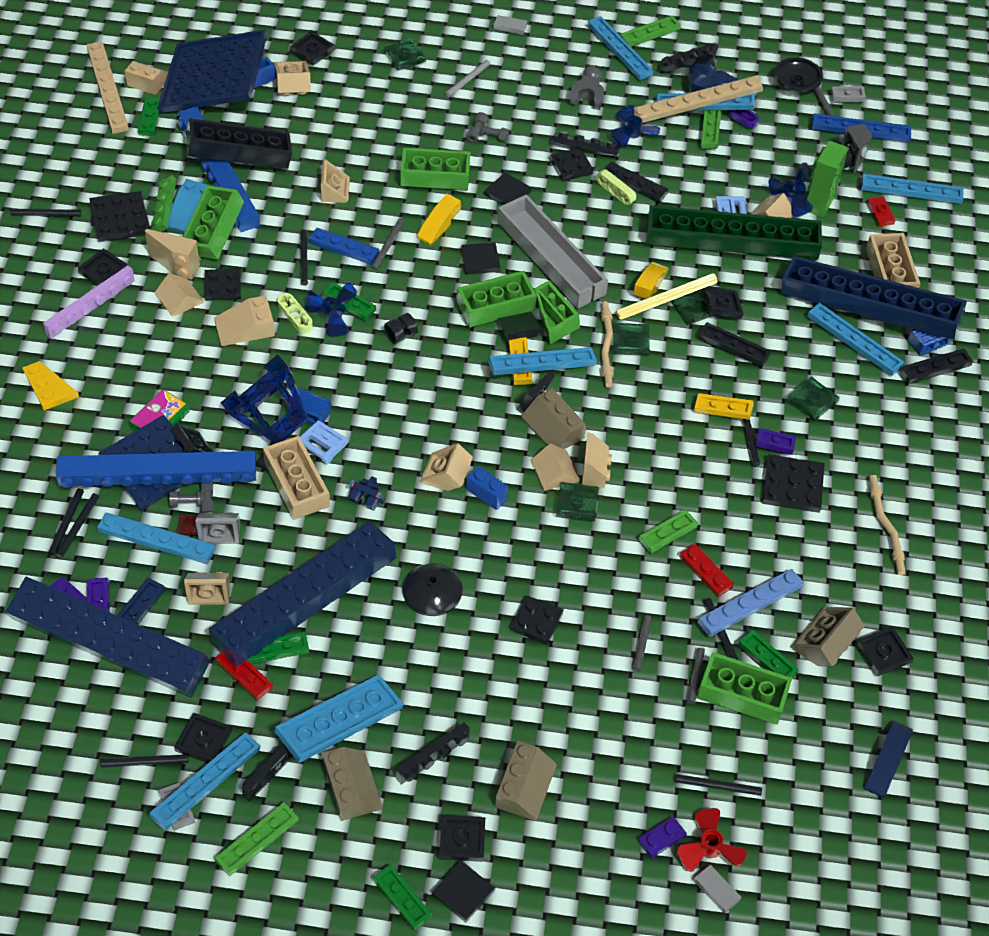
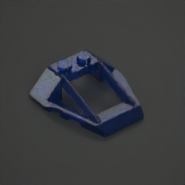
[220,354,307,444]

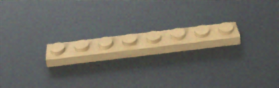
[87,42,129,134]
[632,75,763,124]

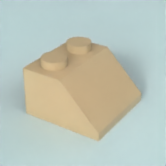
[125,61,168,95]
[582,432,612,488]
[420,443,473,491]
[184,572,231,605]

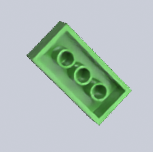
[804,140,848,218]
[401,148,471,190]
[182,185,244,260]
[457,271,537,327]
[697,652,792,725]

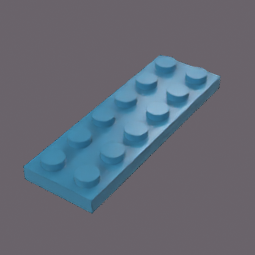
[275,674,404,763]

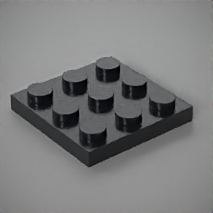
[89,191,151,241]
[762,454,825,513]

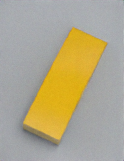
[417,194,461,245]
[634,262,669,299]

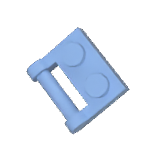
[716,196,747,214]
[300,420,348,464]

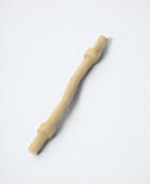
[601,301,613,387]
[869,475,906,575]

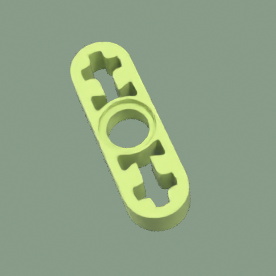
[596,169,636,205]
[277,293,313,334]

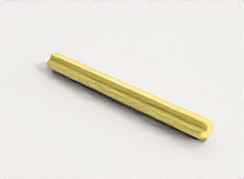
[617,273,717,320]

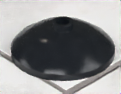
[775,57,823,92]
[402,563,463,616]

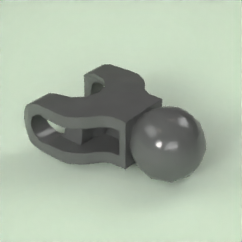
[570,66,604,109]

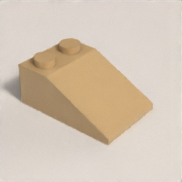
[274,61,311,95]
[145,229,200,280]
[214,295,275,346]

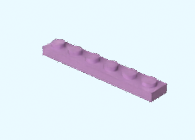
[43,266,135,339]

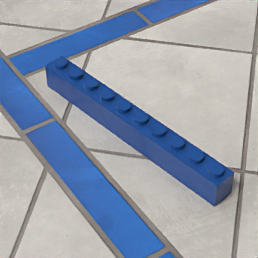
[177,106,260,233]
[56,451,256,488]

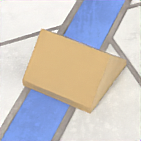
[321,159,350,203]
[751,193,795,218]
[155,273,204,317]
[531,443,580,491]

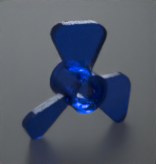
[612,105,661,147]
[768,162,813,217]
[306,282,357,337]

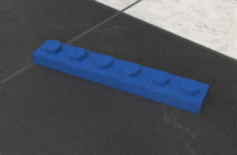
[812,113,911,142]

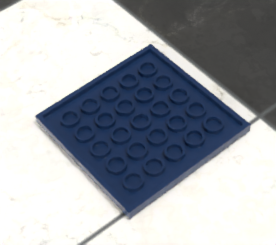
[157,29,268,113]

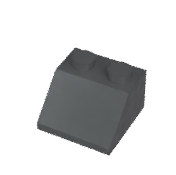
[842,124,872,174]

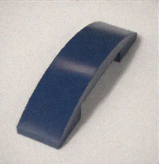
[864,721,913,798]

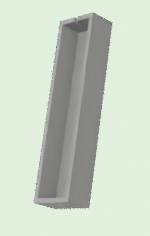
[498,194,608,309]

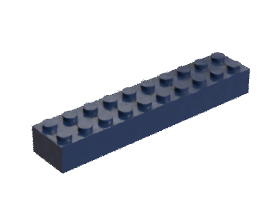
[781,256,967,340]
[209,521,396,667]
[5,576,211,698]

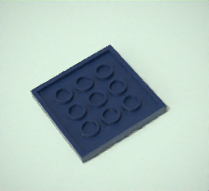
[98,415,186,511]

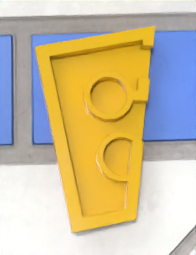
[22,361,79,410]

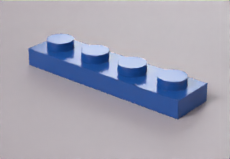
[309,227,379,265]

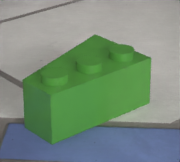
[534,280,580,344]

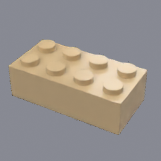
[866,233,920,288]
[263,436,330,520]

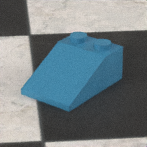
[168,179,210,233]

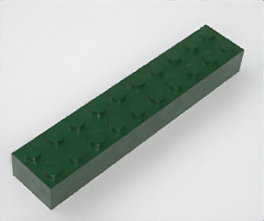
[646,205,822,260]

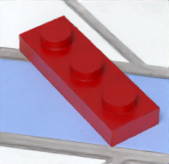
[679,544,734,597]
[215,652,273,701]

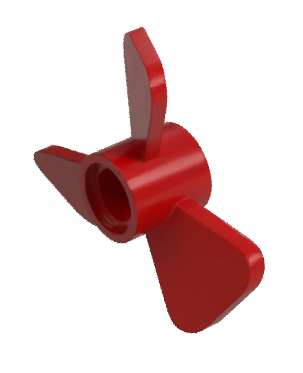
[677,808,747,872]

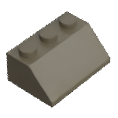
[521,388,586,449]
[791,607,864,667]
[495,741,557,821]
[322,747,383,821]

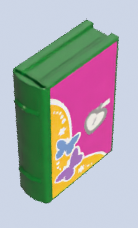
[129,389,190,431]

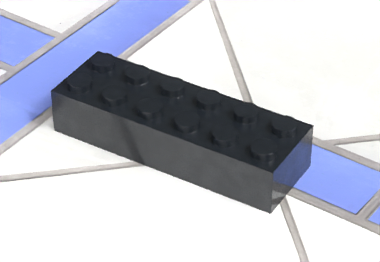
[186,118,292,169]

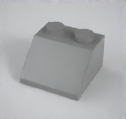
[196,512,241,544]

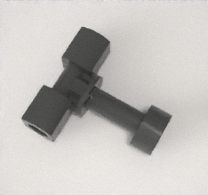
[467,112,509,143]
[169,482,214,513]

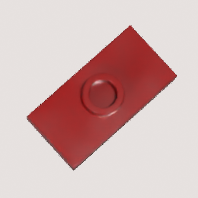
[867,196,896,227]

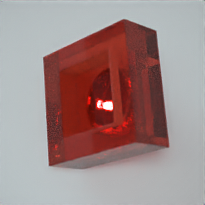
[178,515,198,535]

